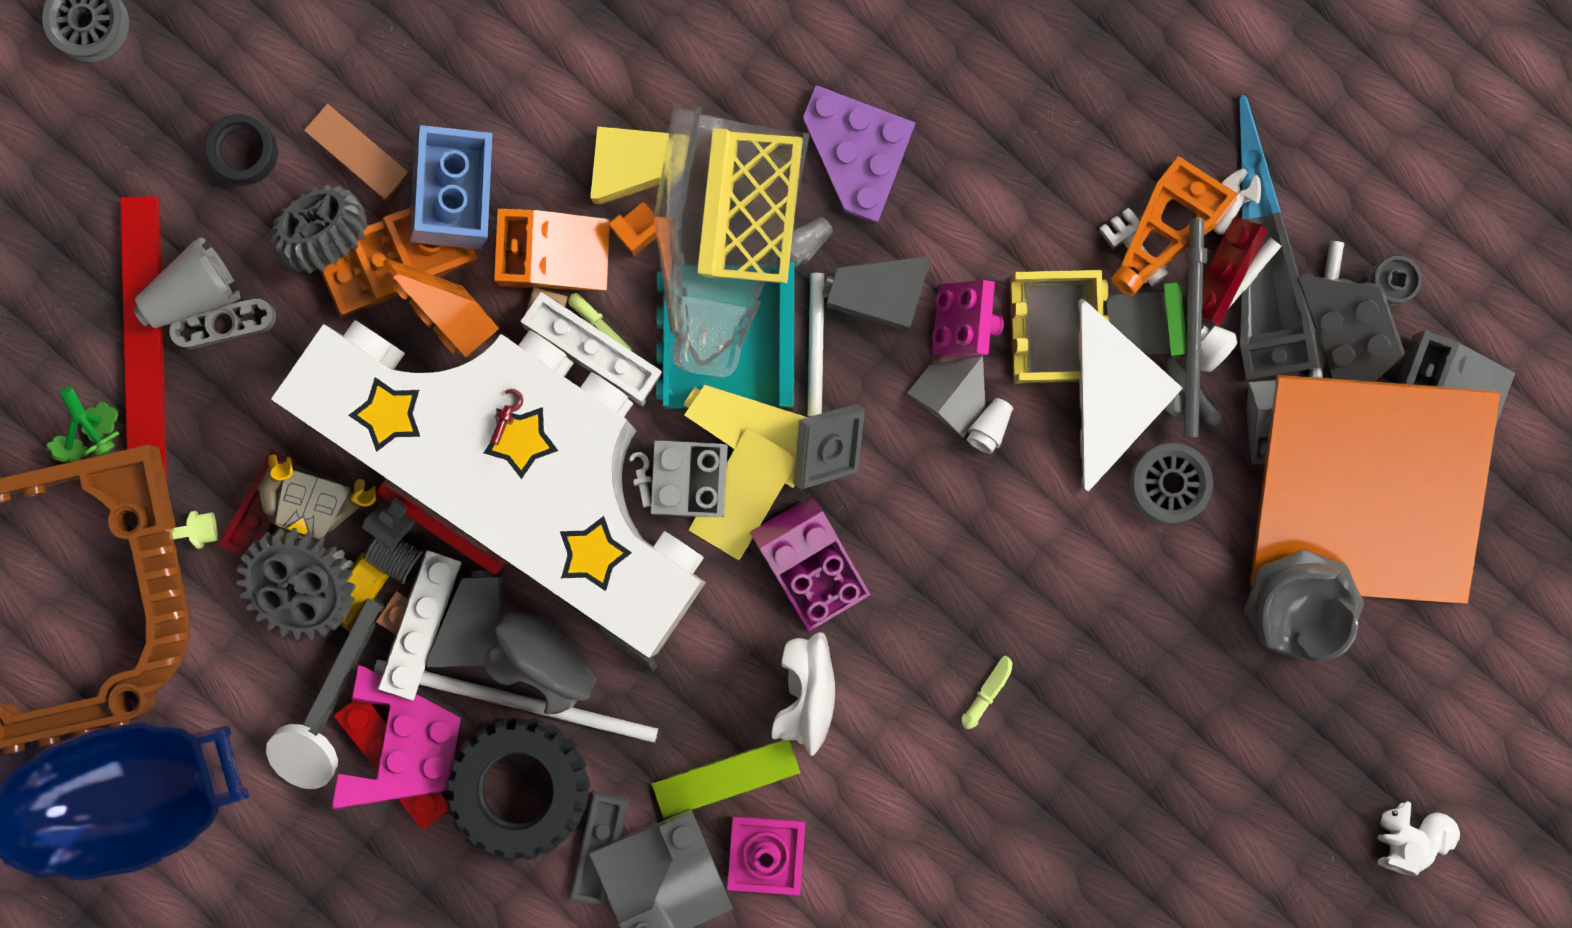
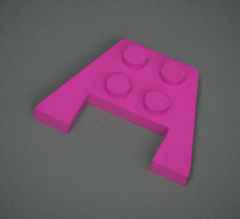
[331,666,461,809]

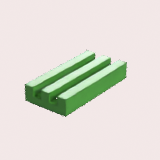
[1164,282,1186,358]

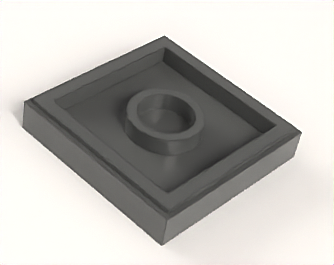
[793,404,865,490]

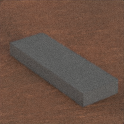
[570,791,629,907]

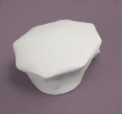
[771,632,835,756]

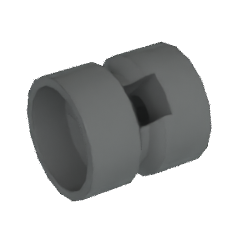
[1362,256,1422,308]

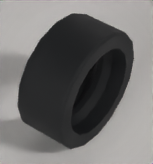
[205,113,278,185]

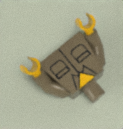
[258,455,376,539]

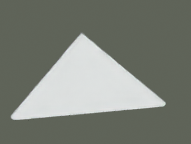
[1078,298,1182,492]

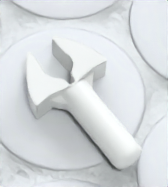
[1213,169,1261,235]

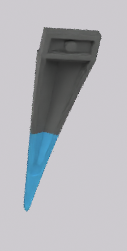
[1240,95,1321,381]

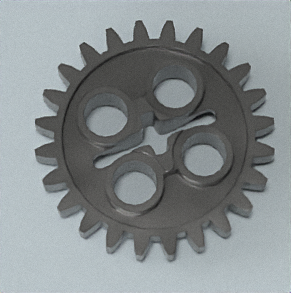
[236,528,356,640]

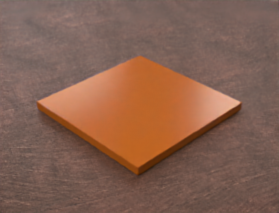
[1250,375,1501,604]

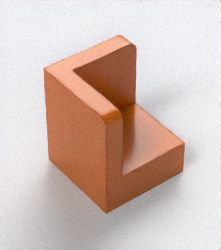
[609,202,667,256]

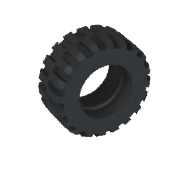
[445,717,590,861]

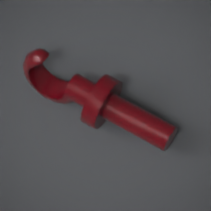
[489,389,524,445]

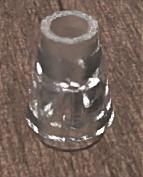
[779,216,833,267]

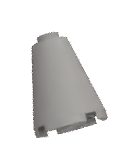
[133,237,241,329]

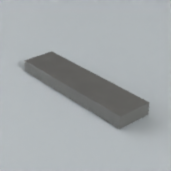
[303,598,386,735]

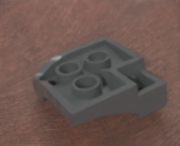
[589,809,733,928]

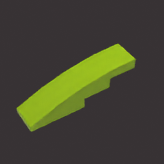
[652,739,801,818]

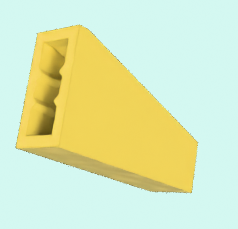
[683,385,807,488]

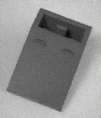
[1396,330,1515,428]

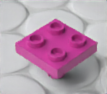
[932,280,1004,357]
[727,815,805,896]

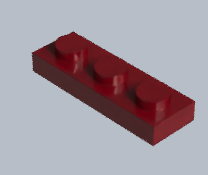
[1185,217,1268,326]
[218,449,306,557]

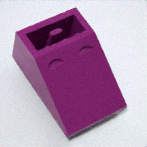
[750,495,871,631]

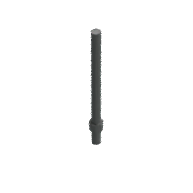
[1184,219,1207,437]

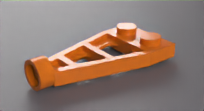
[1111,156,1238,296]

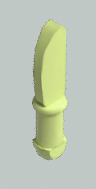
[568,293,632,351]
[962,656,1012,729]

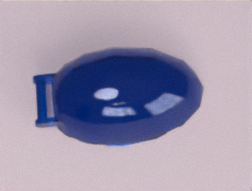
[0,722,249,880]

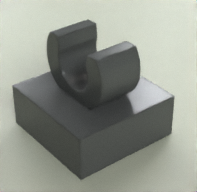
[362,498,415,548]

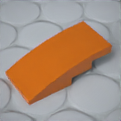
[319,207,478,318]

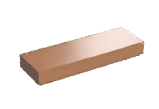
[304,104,410,201]

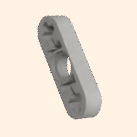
[170,299,276,349]

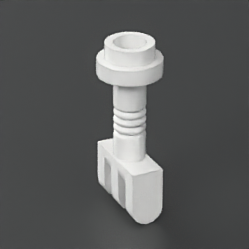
[1099,208,1169,287]

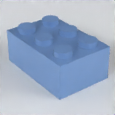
[409,125,492,249]

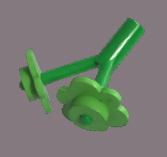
[46,386,120,463]

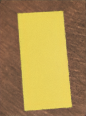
[689,427,796,561]

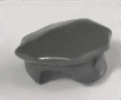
[1244,549,1364,662]
[484,611,597,715]

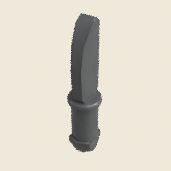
[1167,358,1222,426]

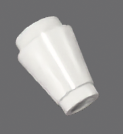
[967,398,1013,454]

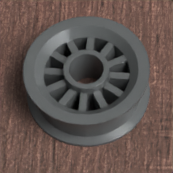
[42,0,129,63]
[1129,443,1213,523]

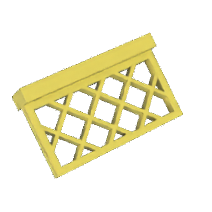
[697,128,803,284]

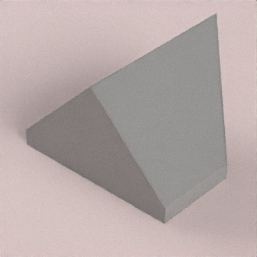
[907,356,986,438]

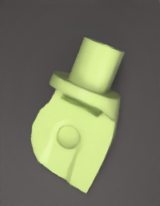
[172,511,218,549]

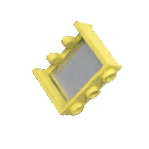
[1009,270,1109,384]

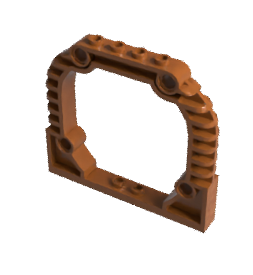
[0,445,190,755]

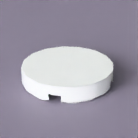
[266,724,338,789]

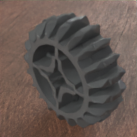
[270,185,368,273]

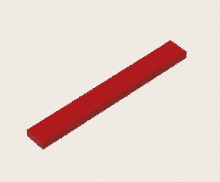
[120,196,167,482]

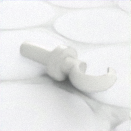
[630,452,652,508]

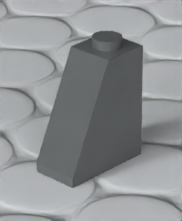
[822,257,931,332]
[427,570,504,667]

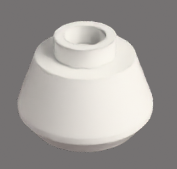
[1200,325,1237,372]

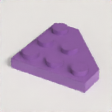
[803,85,916,224]

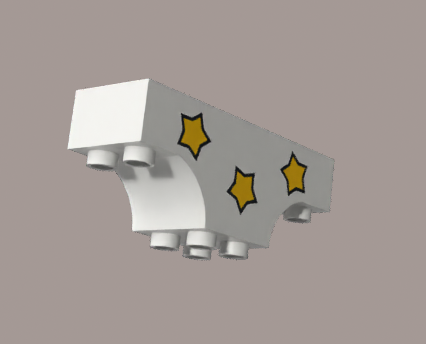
[271,320,706,658]

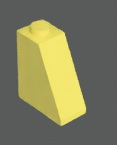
[590,127,691,205]

